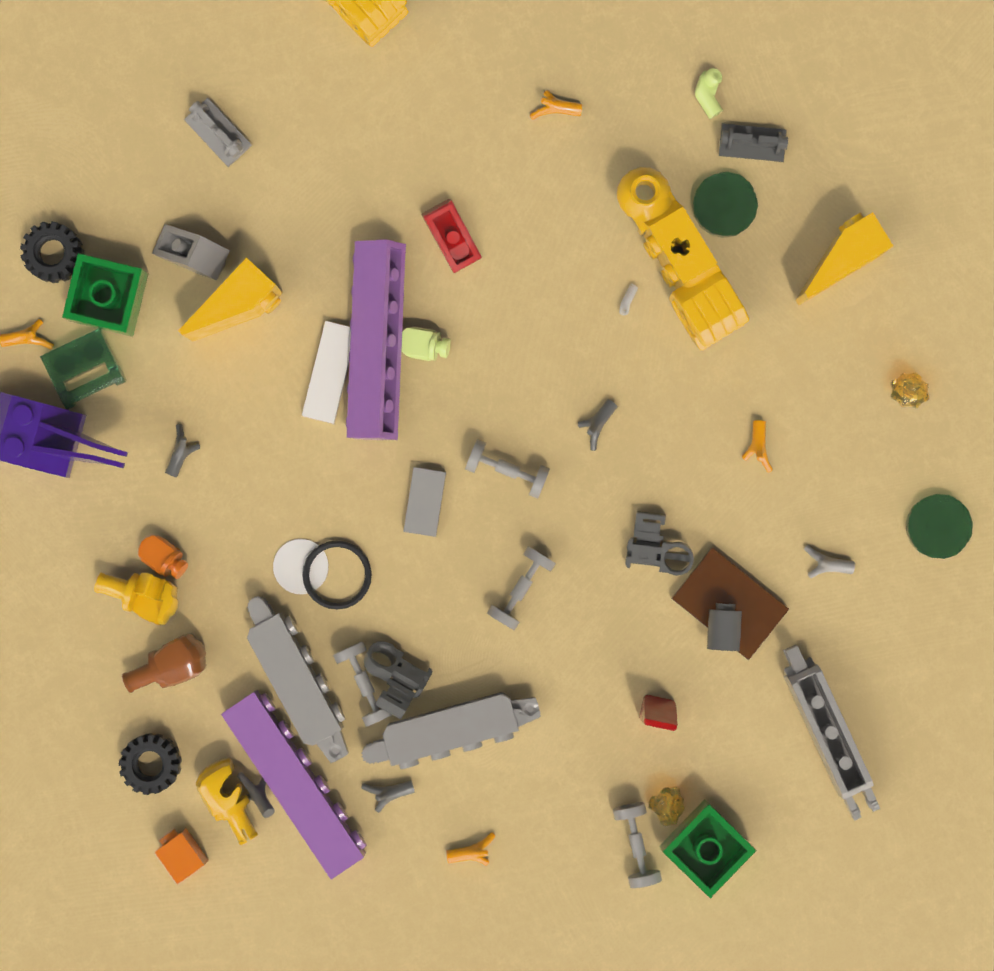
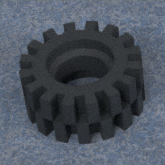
[20,221,84,283]
[118,733,182,795]

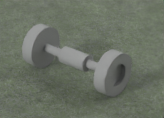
[465,439,550,499]
[487,546,556,630]
[333,641,392,727]
[613,802,662,888]

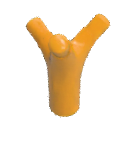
[530,90,582,120]
[0,319,54,350]
[742,420,773,472]
[446,832,496,865]

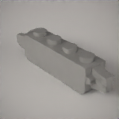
[247,596,349,763]
[783,645,880,821]
[361,692,541,769]

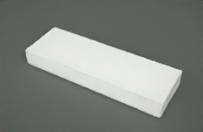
[302,321,351,424]

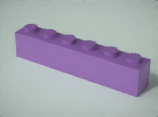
[346,239,406,440]
[221,690,367,879]

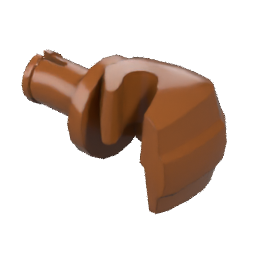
[122,633,207,693]

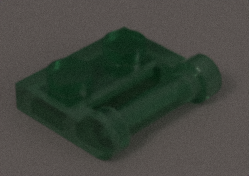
[40,328,126,410]

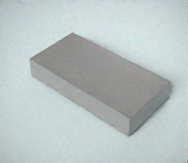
[404,467,446,537]

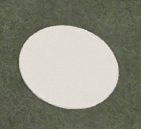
[273,539,328,594]

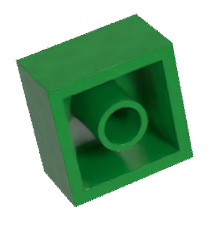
[62,253,149,337]
[659,799,757,899]

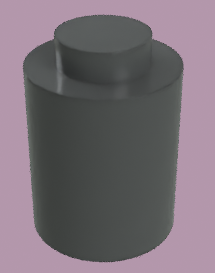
[707,603,742,651]

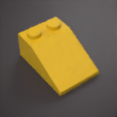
[795,212,894,305]
[178,257,283,342]

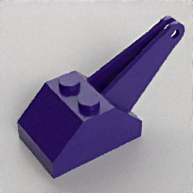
[0,392,128,478]

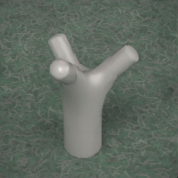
[804,545,855,578]

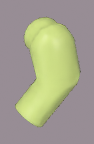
[695,68,723,120]

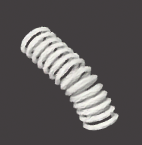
[619,284,638,315]

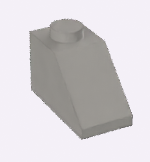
[152,224,230,280]

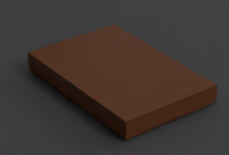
[671,548,789,660]

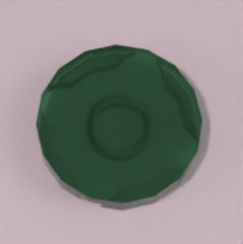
[692,172,758,238]
[906,494,973,559]

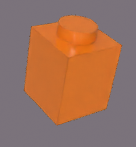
[155,828,209,885]

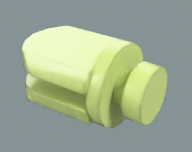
[401,327,451,361]

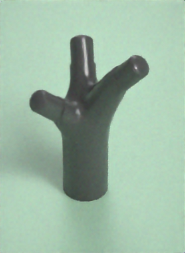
[578,399,618,451]
[165,424,200,477]
[237,772,275,818]
[361,780,415,813]

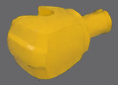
[94,572,179,625]
[196,758,258,845]

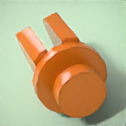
[138,535,188,579]

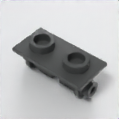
[719,123,788,162]

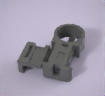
[625,511,694,576]
[363,641,432,719]

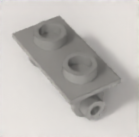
[184,98,252,167]

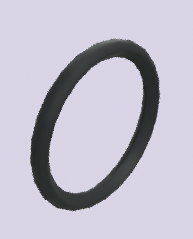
[302,540,372,610]

